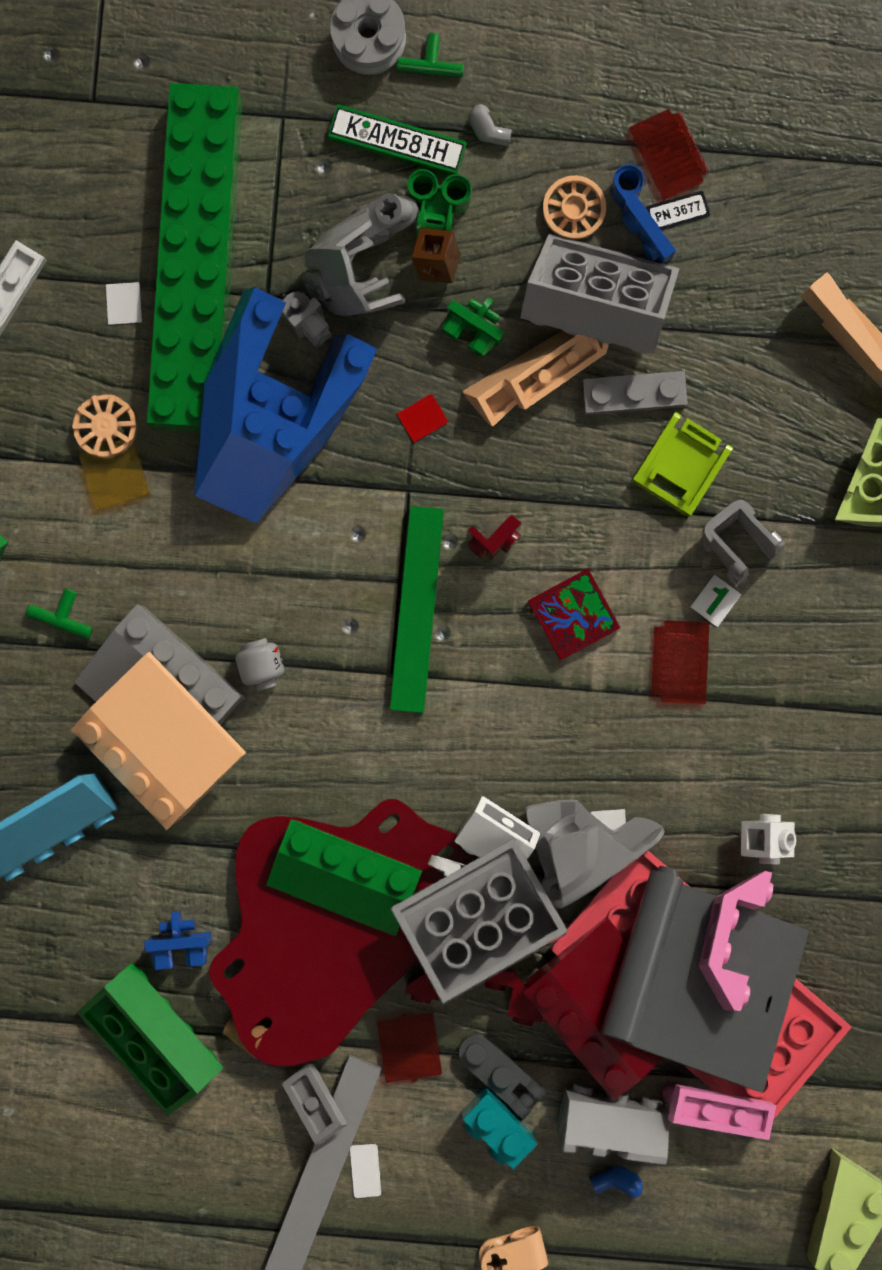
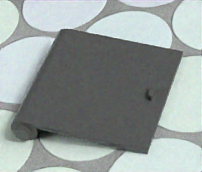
[600,866,809,1093]

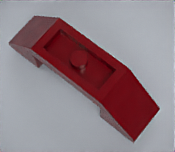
[405,968,543,1026]

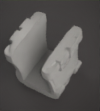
[702,500,785,587]

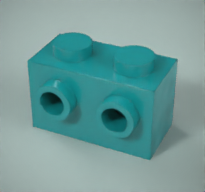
[462,1086,538,1169]

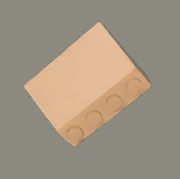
[71,652,246,830]

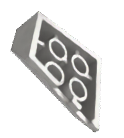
[556,1082,670,1165]

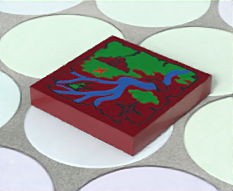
[527,568,620,661]

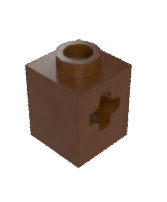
[412,228,461,283]

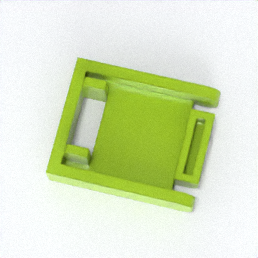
[631,411,733,517]

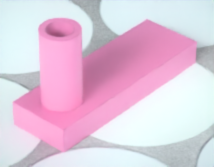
[662,1083,777,1140]

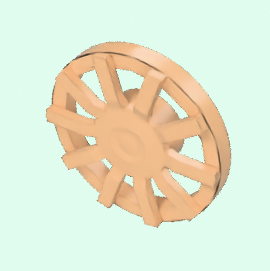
[543,176,606,240]
[72,394,138,458]

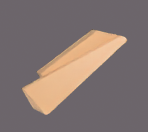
[801,272,882,388]
[463,330,609,426]

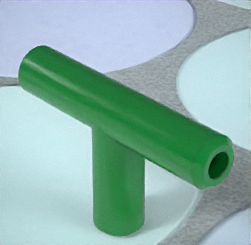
[396,33,464,78]
[25,588,93,639]

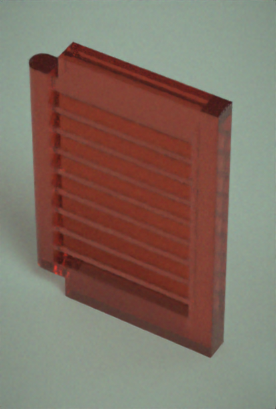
[629,109,709,201]
[651,620,710,704]

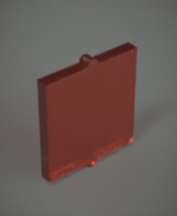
[377,1013,442,1083]

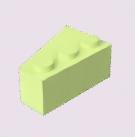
[806,1148,882,1270]

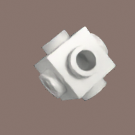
[741,814,796,864]

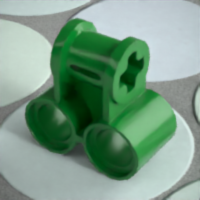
[408,169,472,238]

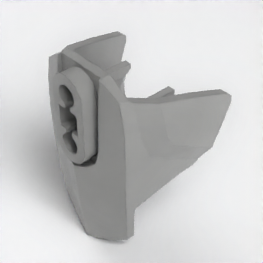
[302,206,406,316]
[525,800,665,908]

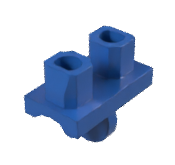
[144,911,212,970]

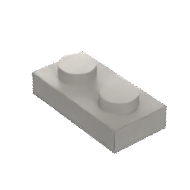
[281,1064,348,1144]

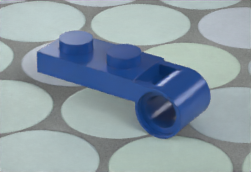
[610,164,676,264]

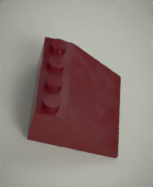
[523,917,663,1101]

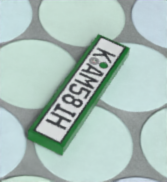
[328,104,467,175]

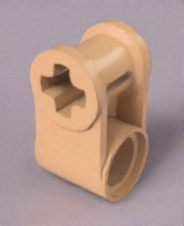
[479,1226,549,1270]

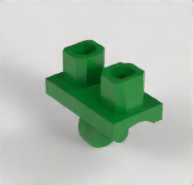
[442,297,505,358]

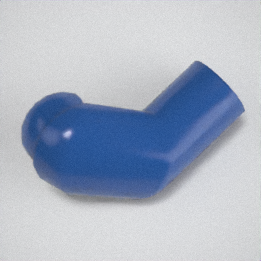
[589,1165,643,1198]

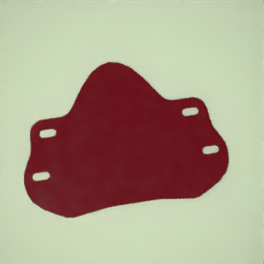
[209,799,477,1066]

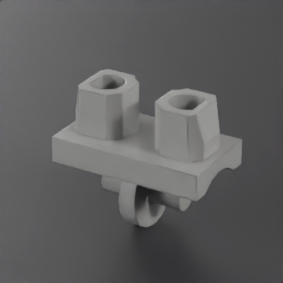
[282,292,331,348]

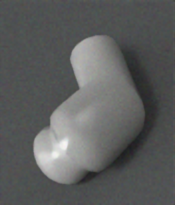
[469,104,512,147]

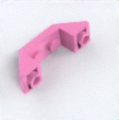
[698,871,773,1012]

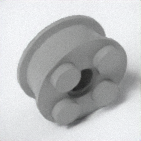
[330,0,406,75]

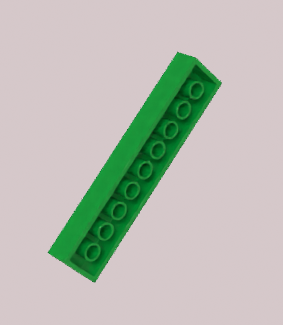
[147,83,243,432]

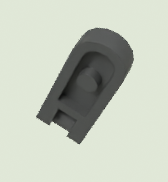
[459,1033,547,1119]

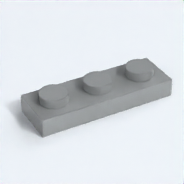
[582,371,688,415]

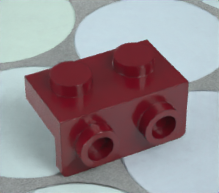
[466,514,522,560]

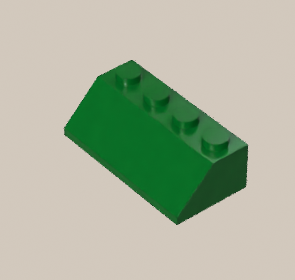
[266,819,422,936]
[77,963,224,1116]

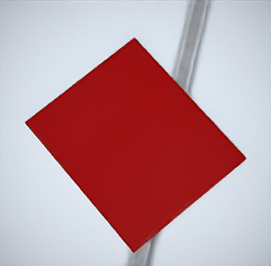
[397,393,448,442]

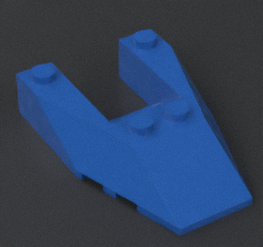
[193,287,377,523]

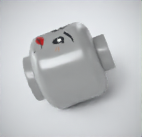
[235,638,285,691]

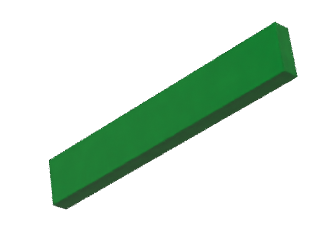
[390,506,444,713]

